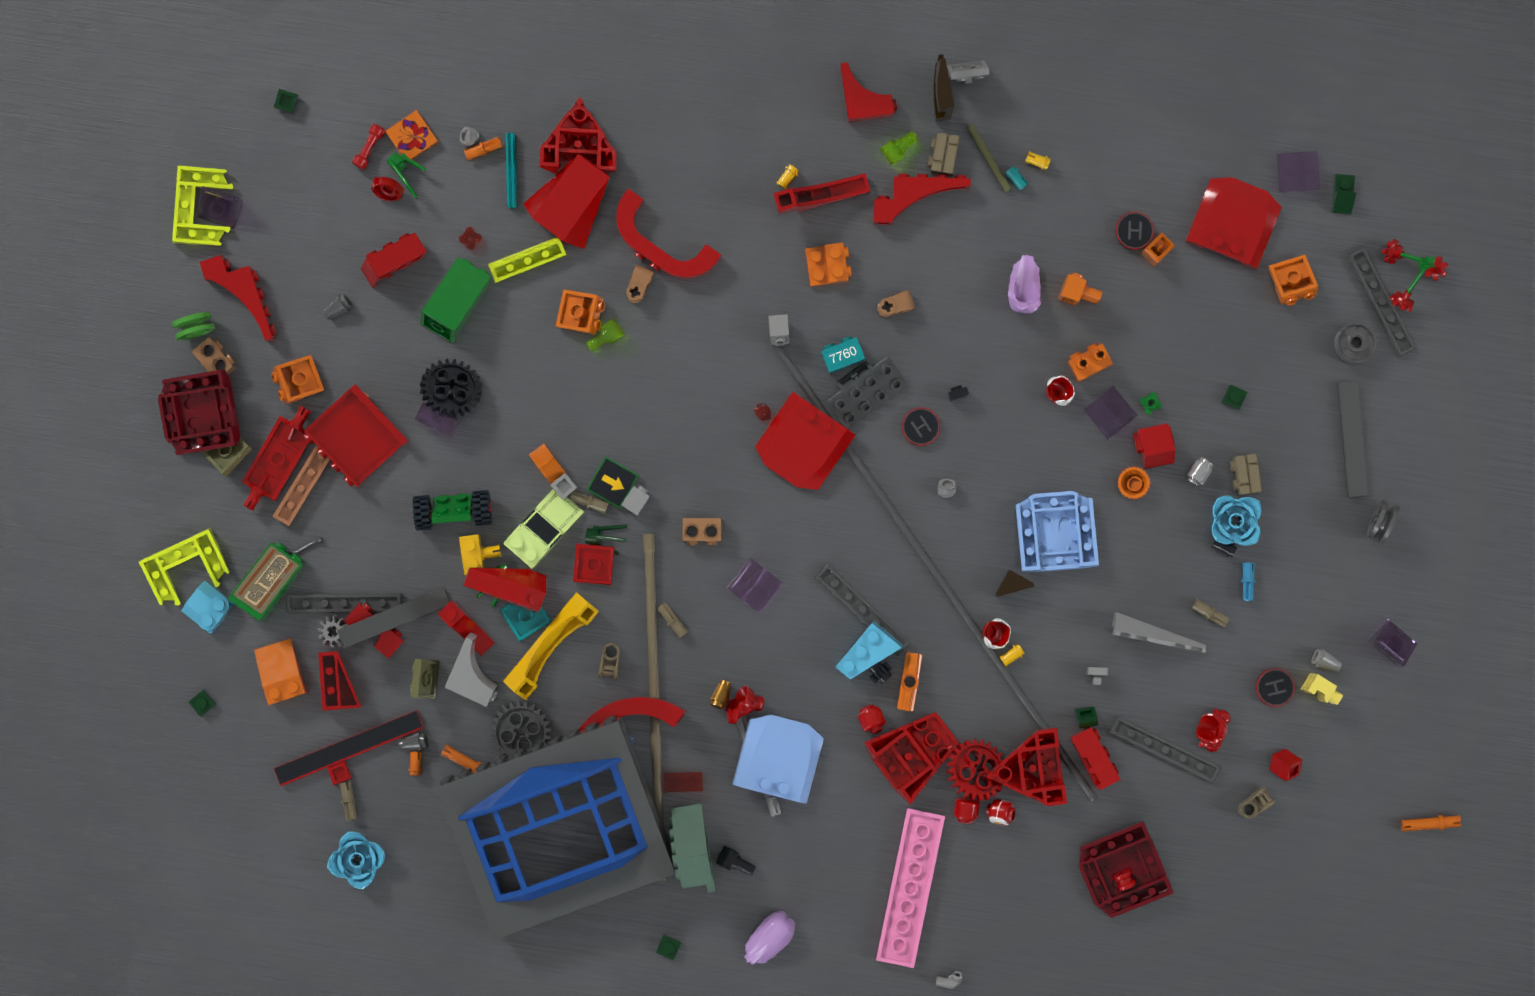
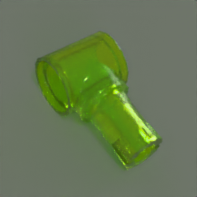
[880,131,918,165]
[586,318,625,352]

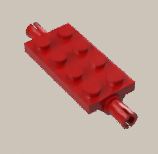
[242,405,311,511]

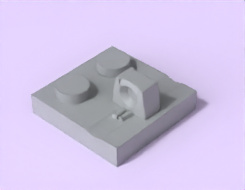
[947,60,989,84]

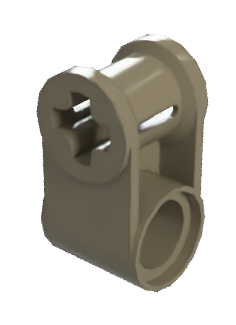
[598,642,621,680]
[1238,786,1276,819]

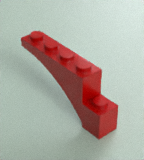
[773,173,871,215]
[873,173,971,225]
[199,255,277,342]

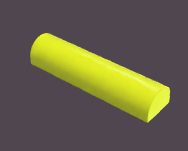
[488,237,567,283]

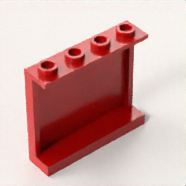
[304,384,408,487]

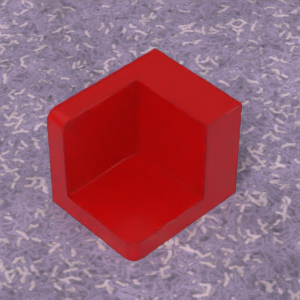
[1270,749,1303,782]

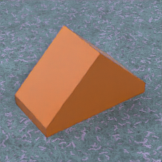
[1141,232,1175,266]
[529,444,567,484]

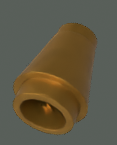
[710,680,731,710]

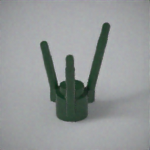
[585,525,628,555]

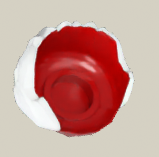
[1046,376,1075,406]
[982,618,1011,649]

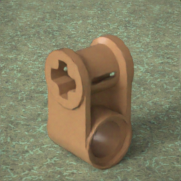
[626,265,654,303]
[877,290,915,317]

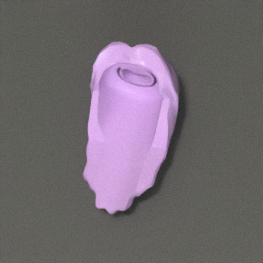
[1008,254,1042,314]
[744,911,795,965]

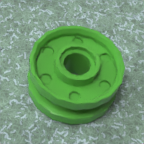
[171,312,215,341]

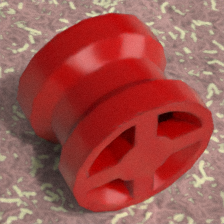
[1113,869,1137,891]

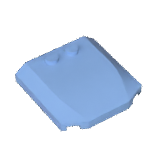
[1015,491,1099,573]
[732,714,824,804]

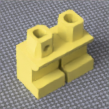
[1301,673,1343,705]

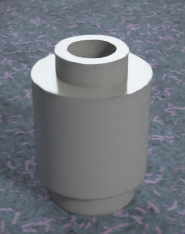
[1187,457,1214,487]

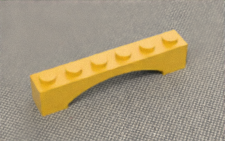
[503,592,599,700]

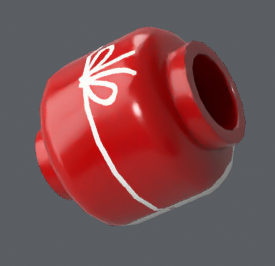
[986,799,1016,826]

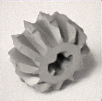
[317,615,349,648]

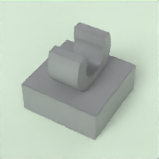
[550,473,577,500]
[1086,667,1108,685]

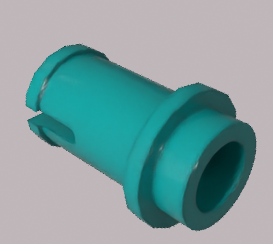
[1005,166,1028,191]

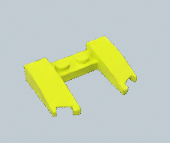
[172,165,233,246]
[139,528,230,605]

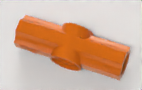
[897,652,923,712]

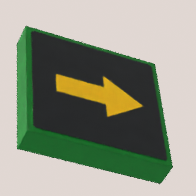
[587,456,639,508]

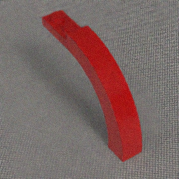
[579,697,687,731]

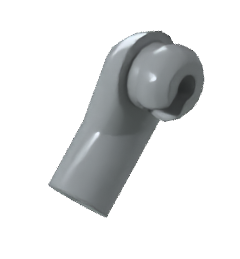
[935,971,963,989]

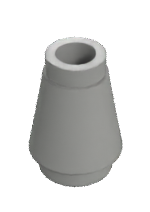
[1311,649,1342,672]

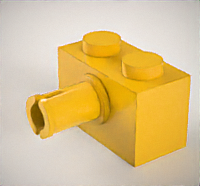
[459,534,502,575]

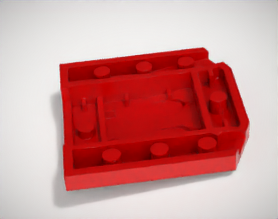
[1185,177,1282,270]
[755,392,856,490]

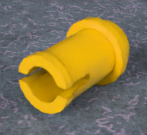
[1025,151,1051,170]
[776,164,799,189]
[1000,644,1025,667]

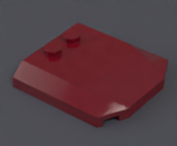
[158,369,241,455]
[1079,821,1174,918]

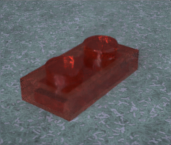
[664,772,703,793]

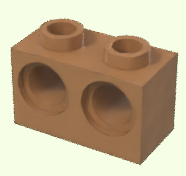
[192,337,236,375]
[683,518,721,545]

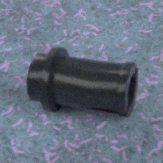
[1211,541,1237,557]

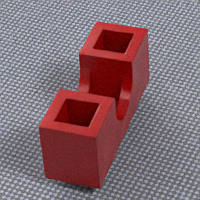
[344,602,403,659]

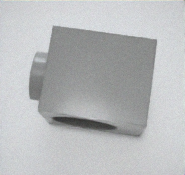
[768,314,790,346]
[621,485,650,516]

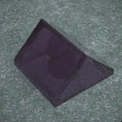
[198,186,244,229]
[1084,386,1138,440]
[1368,619,1417,667]

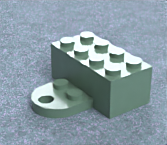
[668,804,716,893]

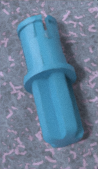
[1241,563,1256,601]

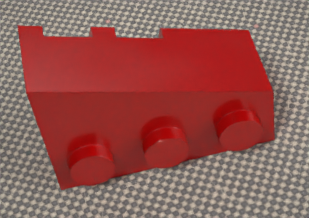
[361,232,427,288]
[318,651,361,711]
[1069,727,1121,790]

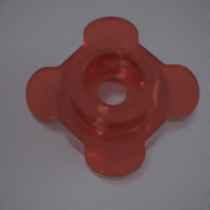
[459,227,482,250]
[754,402,772,421]

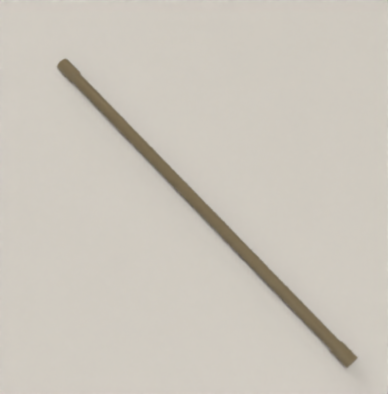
[643,534,666,881]

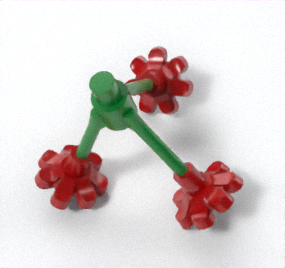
[1382,239,1448,312]

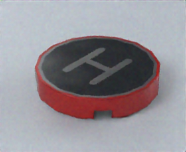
[1115,212,1154,250]
[902,408,940,446]
[1256,668,1295,707]

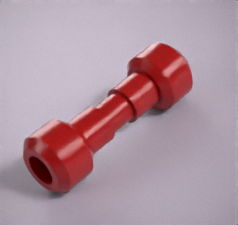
[352,124,385,169]

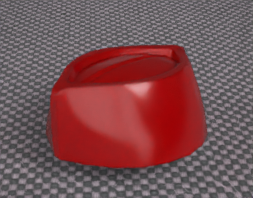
[371,177,404,202]

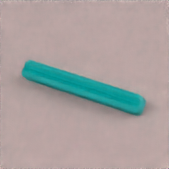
[505,133,518,208]

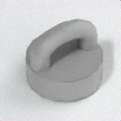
[460,126,479,147]
[937,478,957,498]

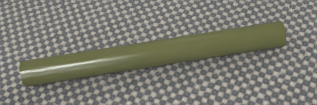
[967,124,1012,193]

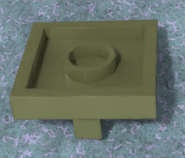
[202,437,252,477]
[410,659,439,699]

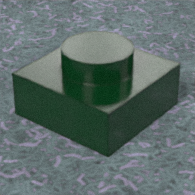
[274,89,299,114]
[1221,384,1248,410]
[188,690,216,717]
[1075,707,1098,729]
[656,934,681,960]

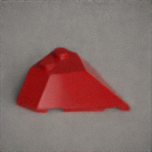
[539,97,616,174]
[985,727,1067,806]

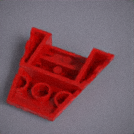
[523,154,610,249]
[864,712,959,805]

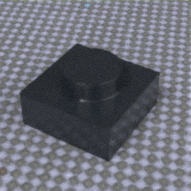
[947,385,969,401]

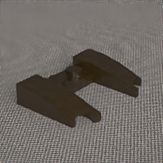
[934,54,955,122]

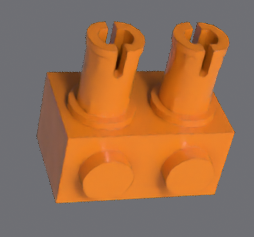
[1057,272,1103,306]
[1067,342,1113,383]

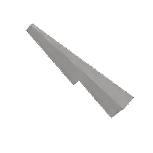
[1112,612,1206,653]

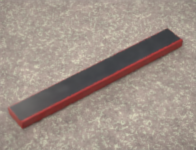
[274,710,424,786]

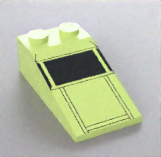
[503,489,584,569]

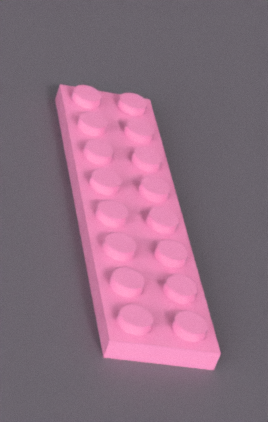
[876,808,945,968]

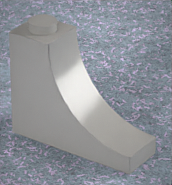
[445,632,498,707]

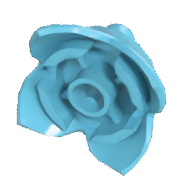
[1211,496,1262,546]
[327,831,385,889]

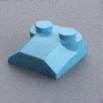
[181,581,235,634]

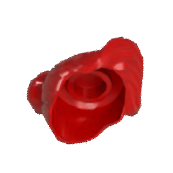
[725,685,765,724]

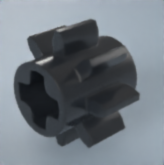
[869,662,892,684]

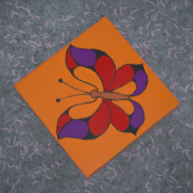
[385,110,438,163]

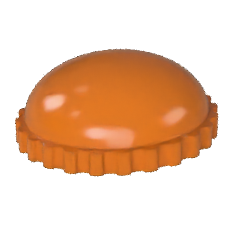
[1117,466,1151,500]

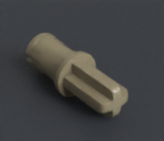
[570,490,609,514]
[1191,599,1229,627]
[658,602,689,639]
[339,782,357,821]

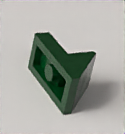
[1332,174,1356,214]

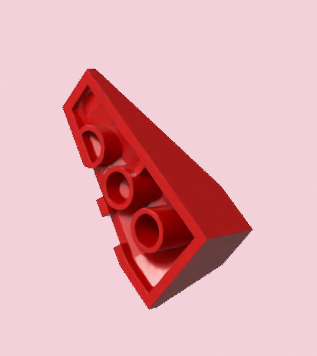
[463,568,546,612]

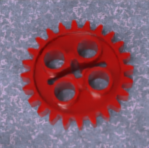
[946,739,1004,802]

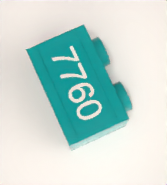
[821,336,865,374]

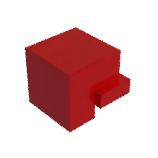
[1132,423,1176,470]

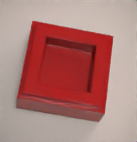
[327,761,352,786]

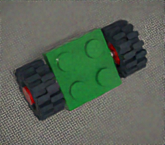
[413,490,492,531]

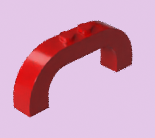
[616,189,722,279]

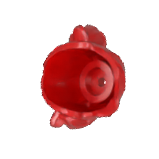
[1196,708,1231,752]

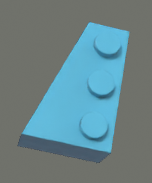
[836,621,903,679]

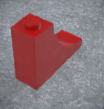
[840,62,897,123]
[437,600,495,656]

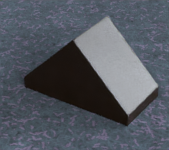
[995,570,1035,597]

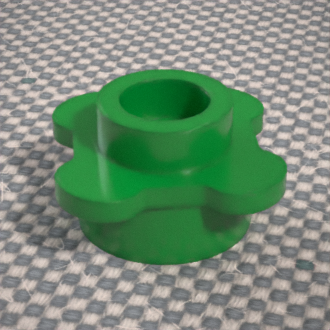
[1140,392,1162,415]

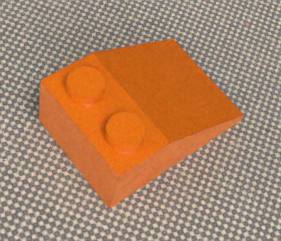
[254,638,309,705]

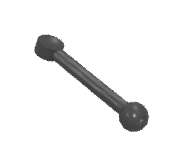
[288,536,323,555]

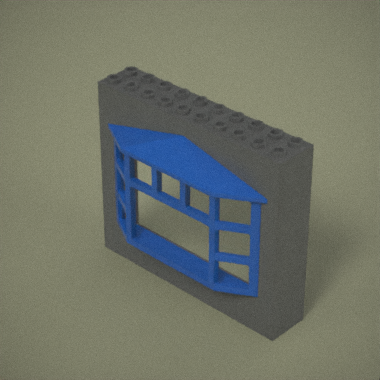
[436,715,678,940]

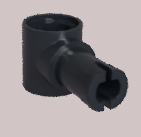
[715,845,756,876]

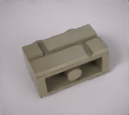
[927,133,960,176]
[1230,454,1263,495]

